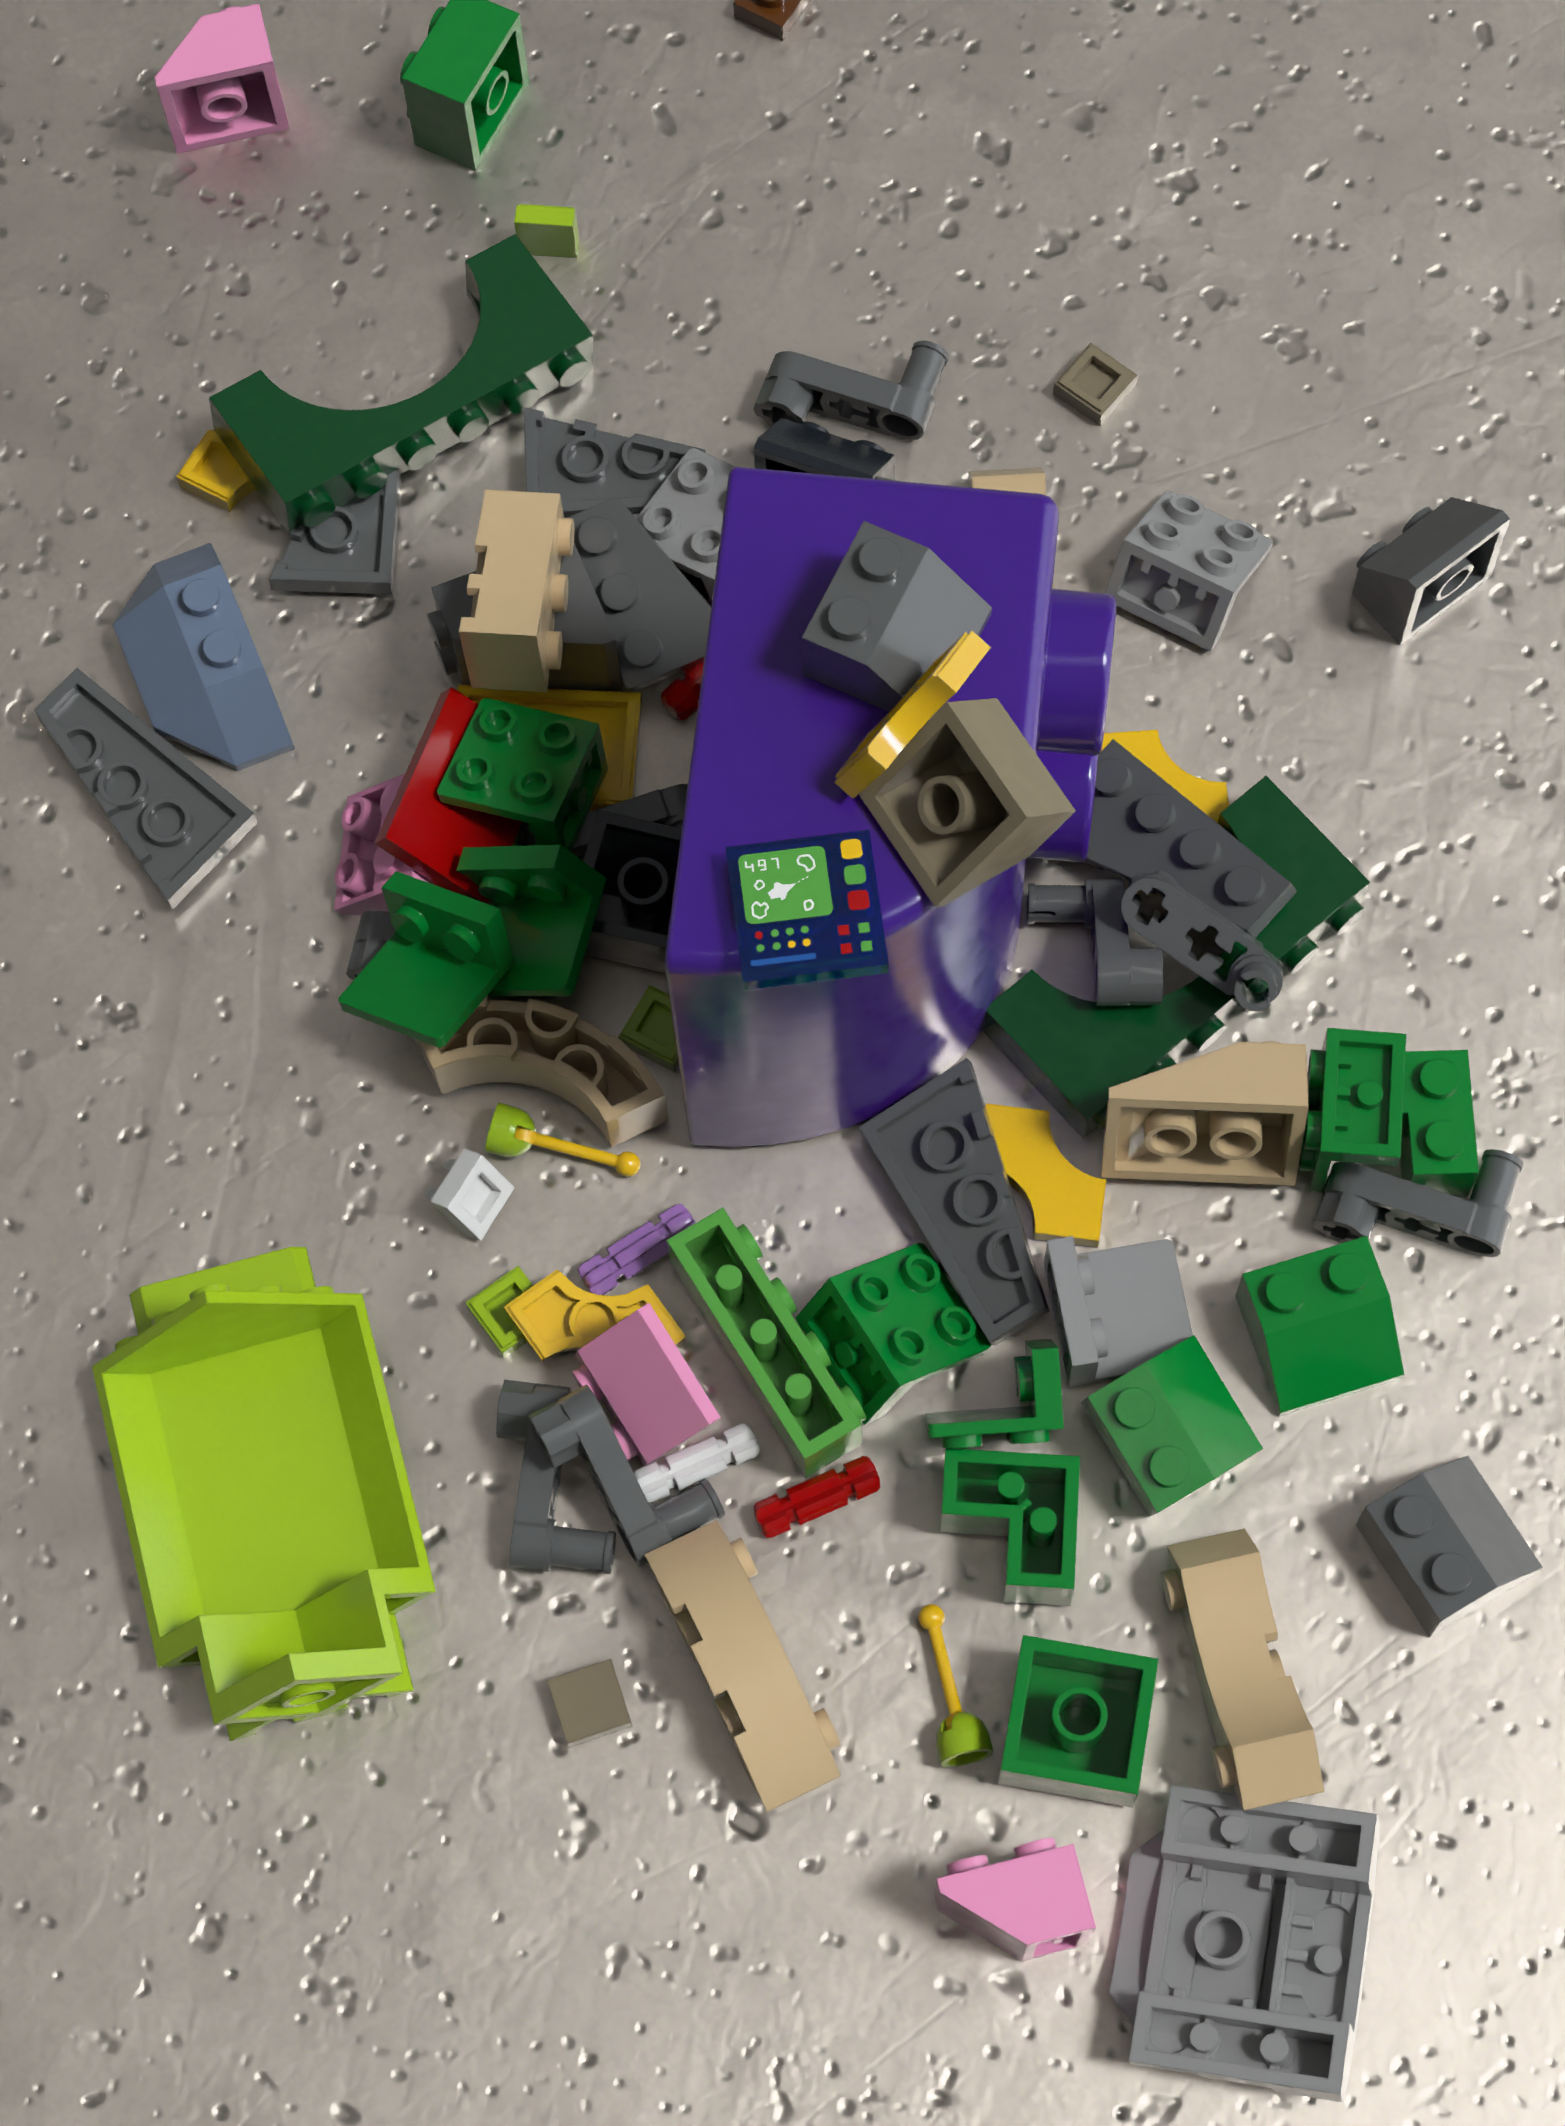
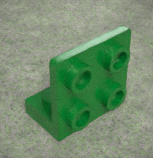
[437,698,608,852]
[456,845,607,996]
[338,871,515,1048]
[1299,1028,1406,1192]
[795,1243,991,1425]
[925,1339,1064,1448]

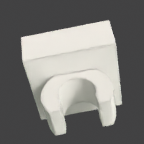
[425,1148,515,1241]

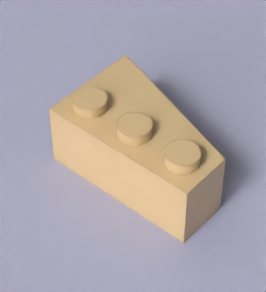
[459,489,574,692]

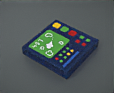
[725,829,889,991]

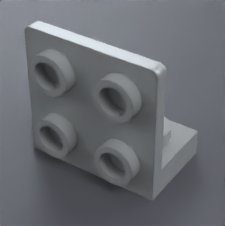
[636,448,736,603]
[1104,491,1273,652]
[1044,1236,1193,1387]

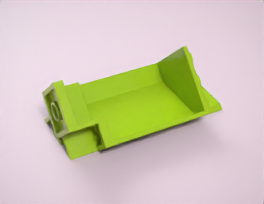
[92,1246,436,1741]

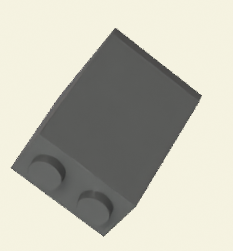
[427,543,623,692]

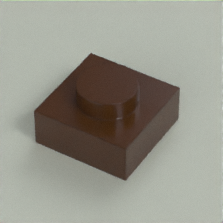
[733,0,811,41]

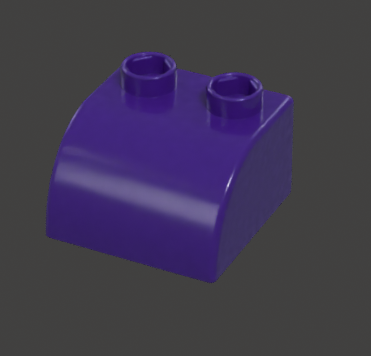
[665,467,1116,1147]

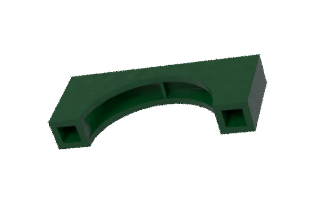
[209,234,593,535]
[983,776,1370,1139]

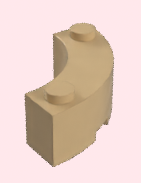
[414,996,669,1148]
[644,1520,841,1812]
[1161,1528,1324,1810]

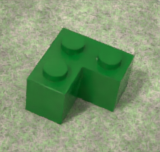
[1400,1050,1479,1197]
[940,1448,1080,1606]

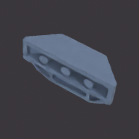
[113,543,295,771]

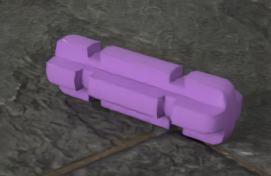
[578,1204,696,1295]

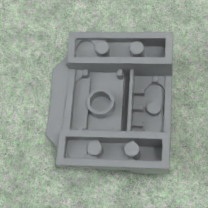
[1109,1785,1380,2103]

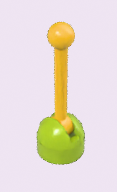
[485,1102,641,1177]
[918,1604,994,1768]

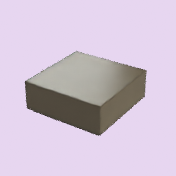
[1053,342,1138,426]
[547,1659,633,1748]

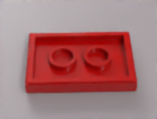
[374,687,522,904]

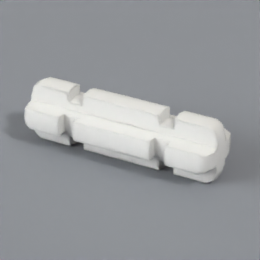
[634,1423,760,1503]

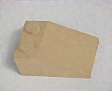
[1101,1041,1309,1186]

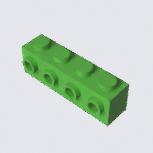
[667,1207,866,1478]

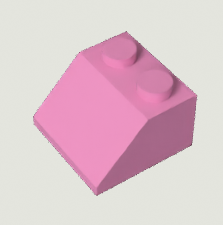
[155,3,290,154]
[571,1303,721,1467]

